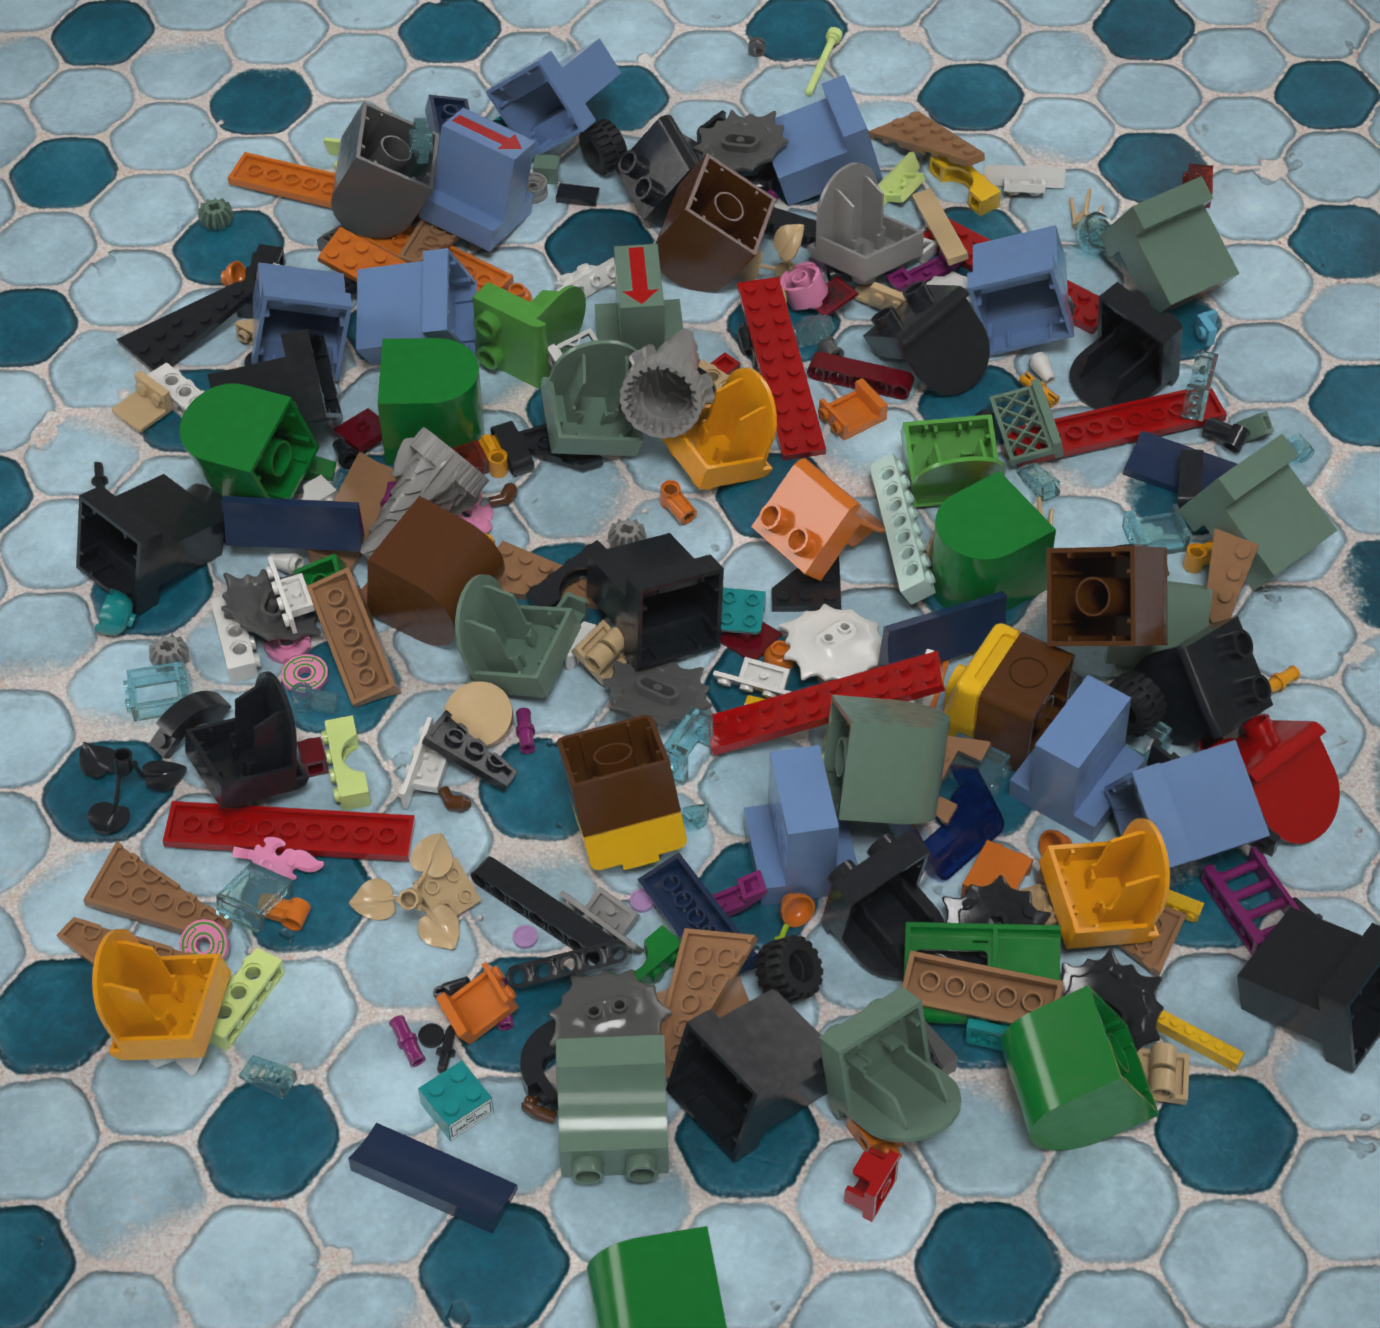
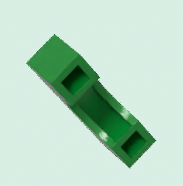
[608,925,681,985]

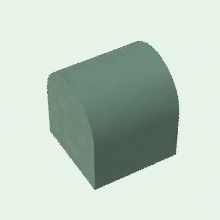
[823,695,950,824]

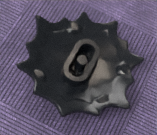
[932,875,1051,966]
[1061,949,1164,1052]

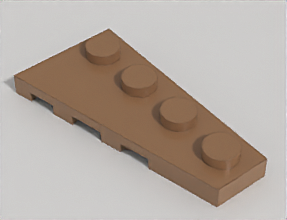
[1207,528,1260,626]

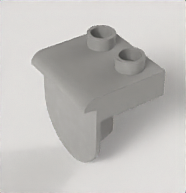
[807,162,924,284]

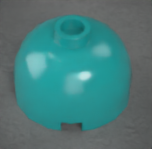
[94,588,136,636]

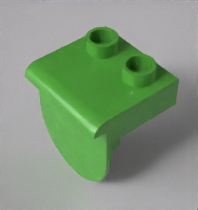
[472,282,586,388]
[900,414,1006,508]

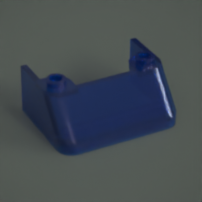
[887,764,1004,880]

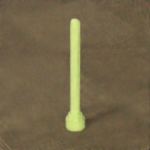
[805,27,843,96]

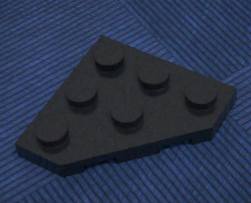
[519,424,603,471]
[771,556,842,612]

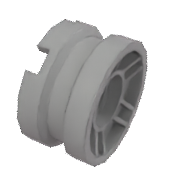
[527,172,548,204]

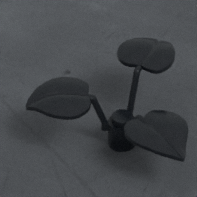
[79,742,187,834]

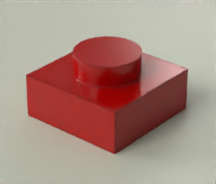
[710,352,740,375]

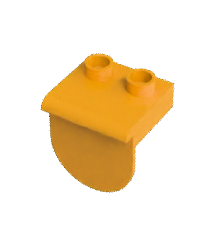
[661,368,777,490]
[1039,818,1170,949]
[92,929,231,1060]

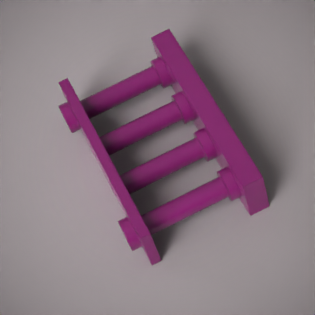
[1200,846,1304,956]

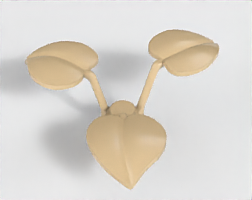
[738,224,804,304]
[349,833,460,950]

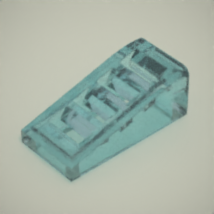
[1016,462,1060,502]
[238,1055,297,1099]

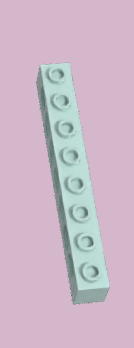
[869,453,936,605]

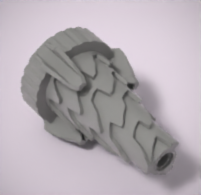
[620,329,714,438]
[360,427,490,559]

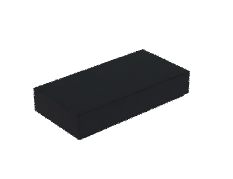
[556,183,600,207]

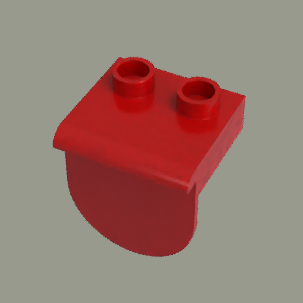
[1208,714,1340,844]

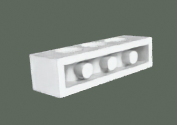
[147,362,205,418]
[210,596,261,683]

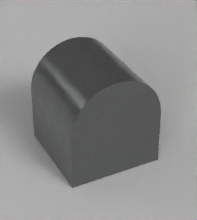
[331,101,439,238]

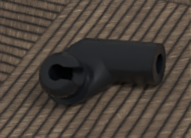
[433,976,470,1000]

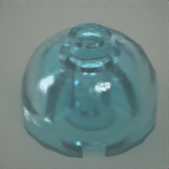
[1075,212,1113,255]

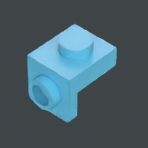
[1194,309,1218,347]

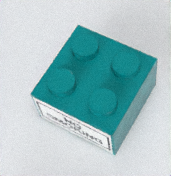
[418,1060,494,1141]

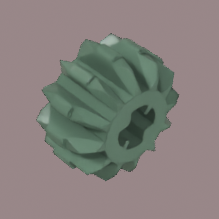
[198,197,234,231]

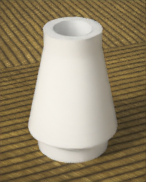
[1029,352,1056,385]
[268,553,304,575]

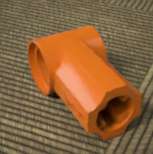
[660,480,697,525]
[256,894,311,931]

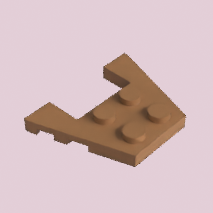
[936,736,991,826]

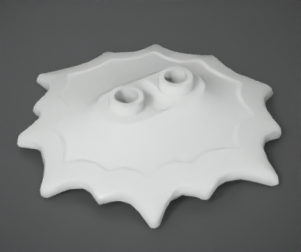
[778,604,882,682]

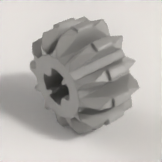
[608,517,647,548]
[149,633,189,674]

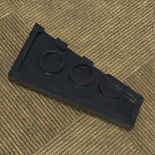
[422,710,518,792]

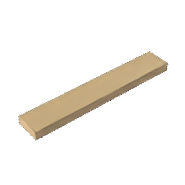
[912,188,969,265]

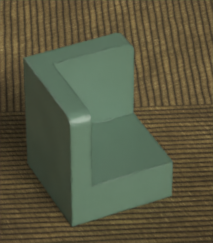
[533,154,560,185]
[1236,411,1275,442]
[556,591,588,625]

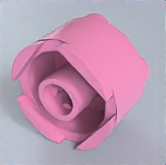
[780,262,828,311]

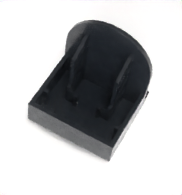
[614,115,702,228]
[863,280,990,395]
[1070,282,1183,409]
[1133,616,1273,743]
[185,671,309,809]
[821,829,945,981]

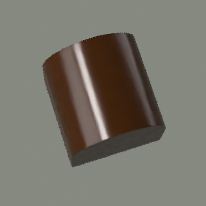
[655,153,776,292]
[367,496,505,646]
[1047,546,1168,646]

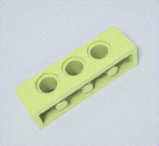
[209,947,285,1051]

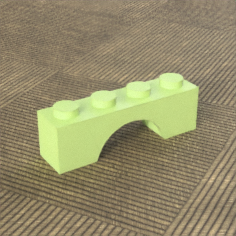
[321,715,371,811]

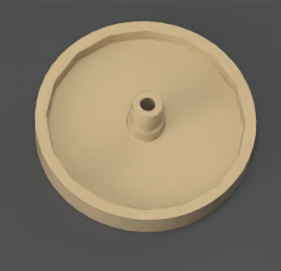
[444,682,514,749]

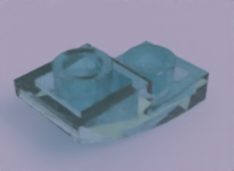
[680,804,709,833]

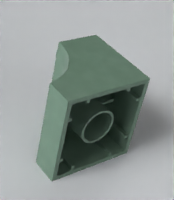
[1104,581,1213,677]
[556,1035,669,1185]

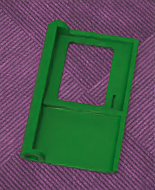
[904,922,1061,1025]

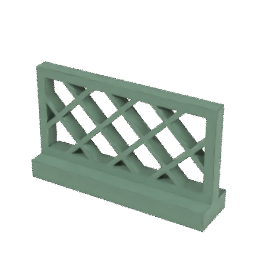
[989,378,1064,465]

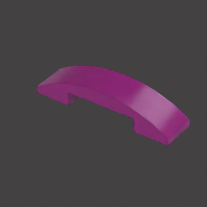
[886,250,965,292]
[712,870,768,917]

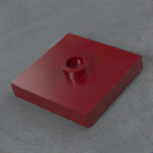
[333,408,382,453]

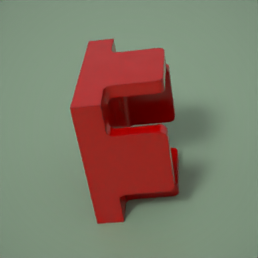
[844,1147,900,1222]

